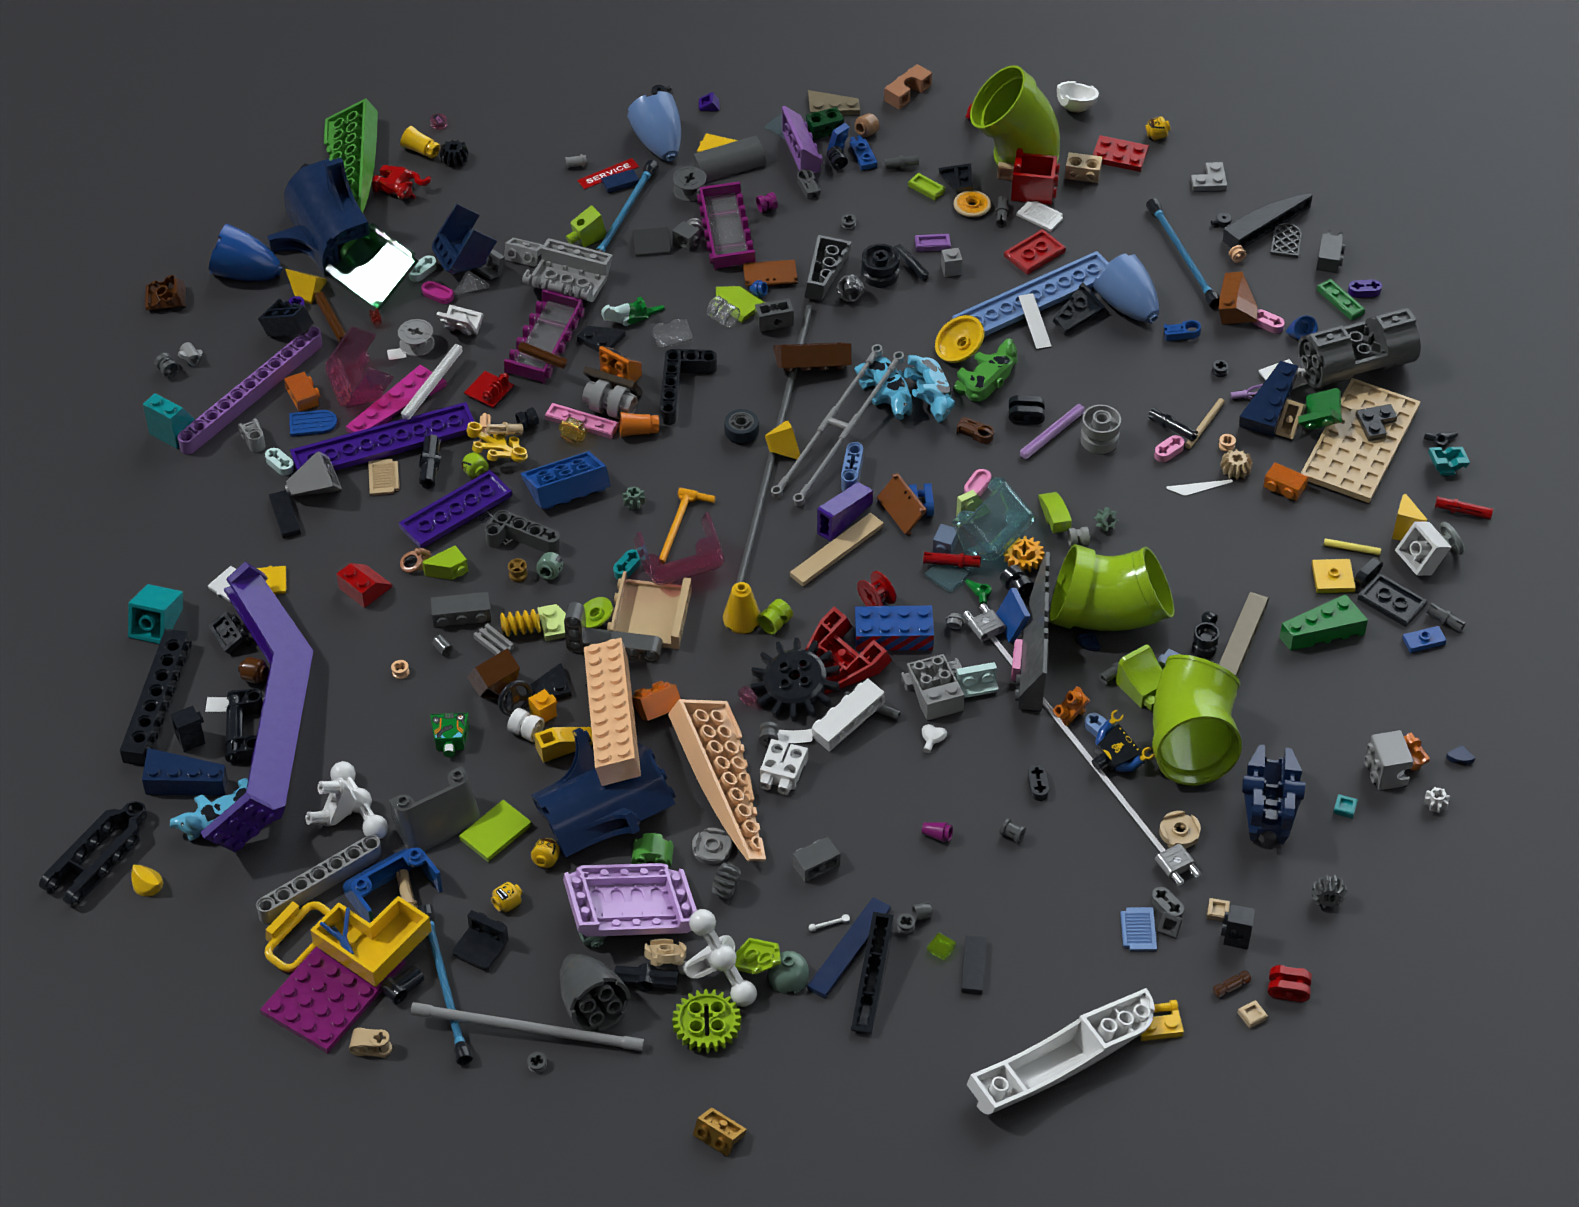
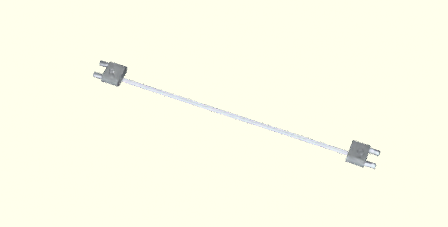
[963,603,1201,886]

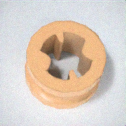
[1229,245,1247,263]
[1219,434,1236,452]
[391,660,409,679]

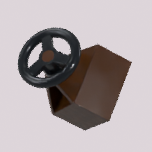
[467,648,532,716]

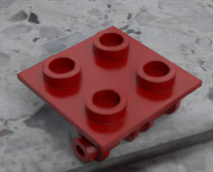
[464,371,514,408]

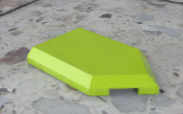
[716,286,765,323]
[735,938,781,974]

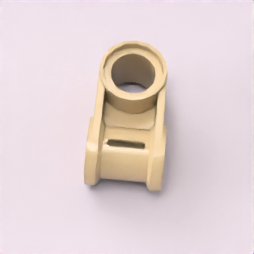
[349,1028,392,1057]

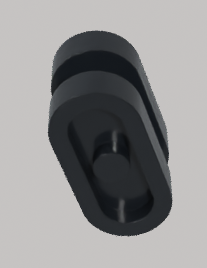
[1009,395,1045,424]

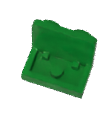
[1298,388,1342,430]

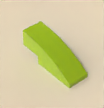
[1038,492,1072,533]

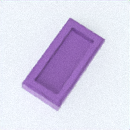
[915,234,951,252]

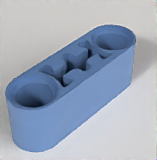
[841,442,863,491]

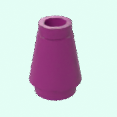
[922,822,953,842]

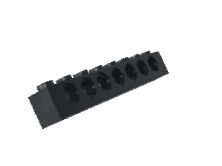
[120,629,192,765]

